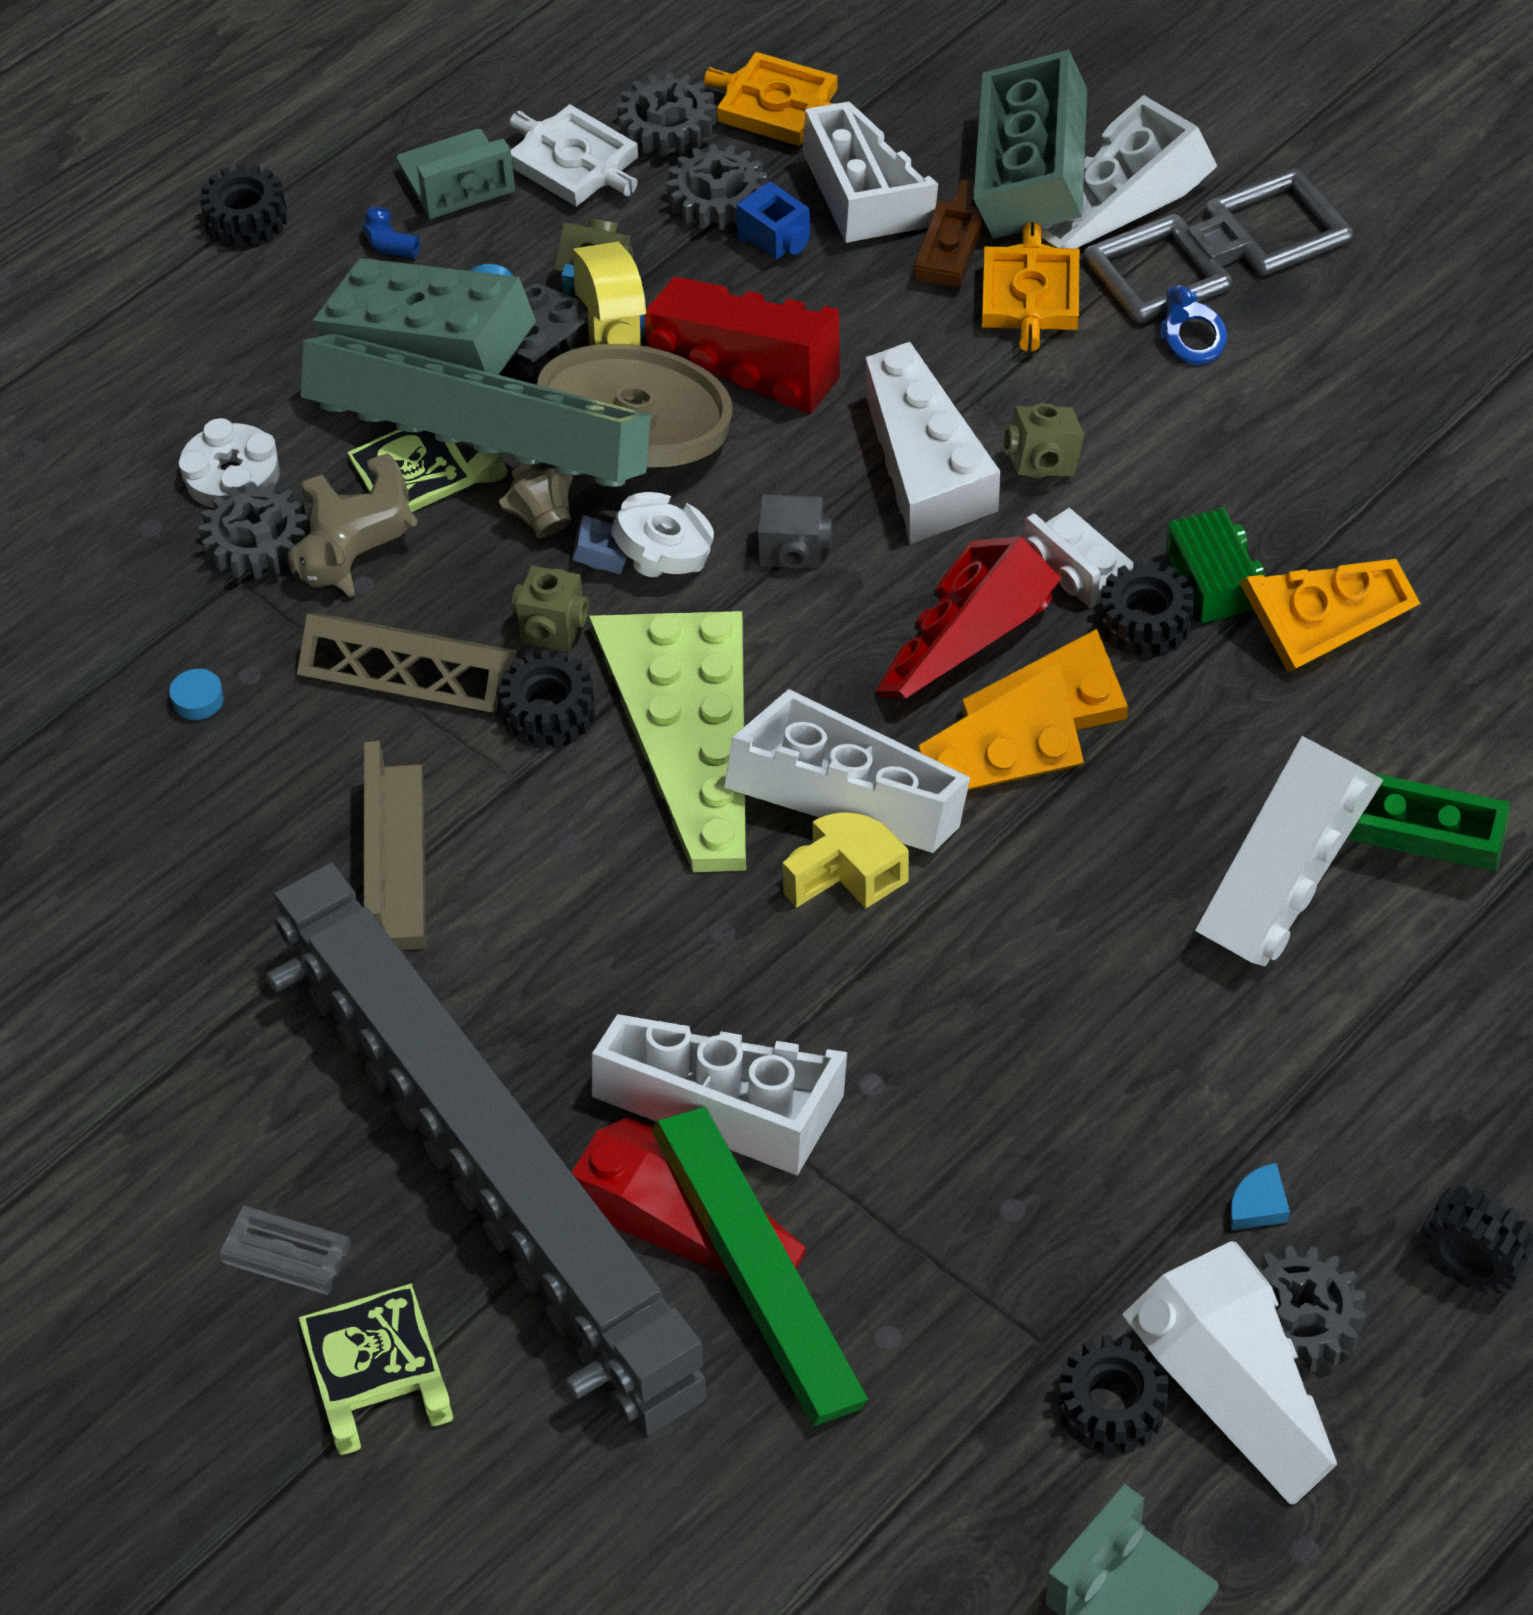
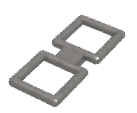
[1083,168,1354,324]

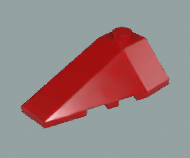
[876,537,1062,698]
[571,1117,806,1277]

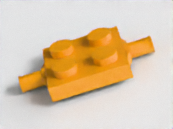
[704,52,838,146]
[982,222,1079,352]

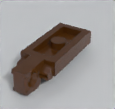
[914,179,984,288]

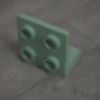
[397,129,515,219]
[1045,1484,1219,1615]

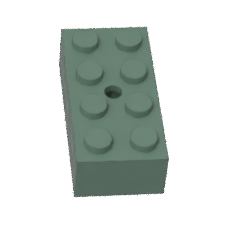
[973,50,1087,239]
[312,258,536,375]

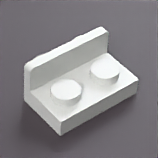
[1024,508,1133,609]

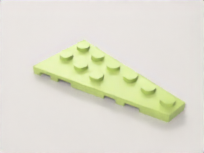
[589,611,746,872]

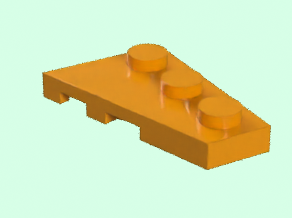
[1239,559,1421,673]
[962,629,1128,730]
[916,661,1084,791]

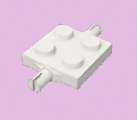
[509,104,638,207]

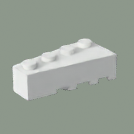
[866,342,1000,545]
[724,689,970,853]
[1195,736,1383,966]
[592,1014,847,1176]

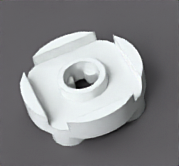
[179,418,280,508]
[611,492,714,577]

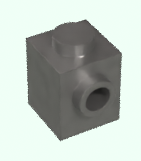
[758,495,833,568]

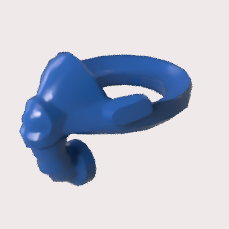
[1160,285,1227,365]

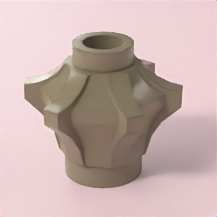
[499,463,573,538]

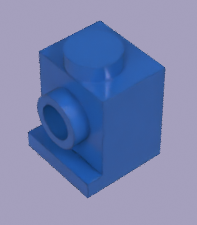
[736,181,810,259]

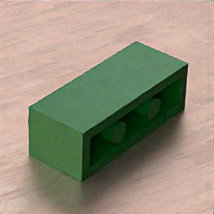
[1347,773,1510,872]

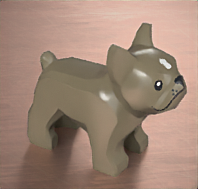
[288,453,418,598]

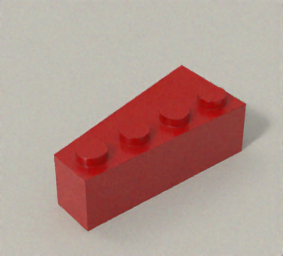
[644,276,840,414]

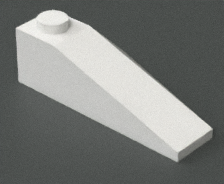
[1033,95,1218,248]
[1122,1241,1337,1505]

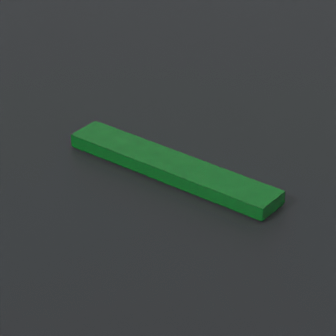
[651,1107,869,1426]

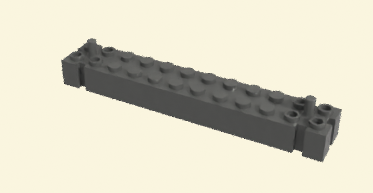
[266,862,707,1437]

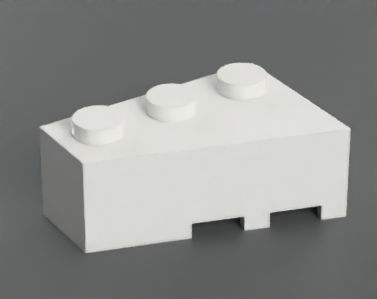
[802,102,938,243]

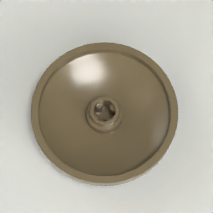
[537,344,732,467]

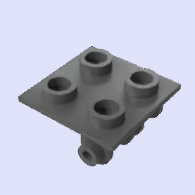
[513,283,589,380]

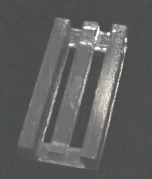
[220,1205,351,1295]

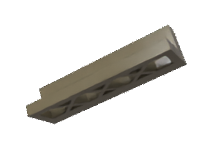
[297,614,517,712]
[364,741,426,950]

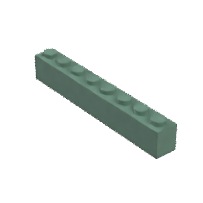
[301,333,651,486]

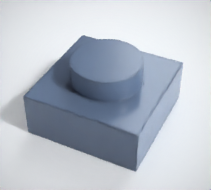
[572,515,627,574]

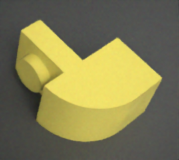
[573,241,646,346]
[782,812,909,908]

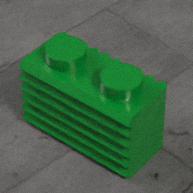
[1166,507,1266,623]

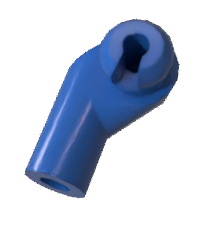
[362,207,420,259]

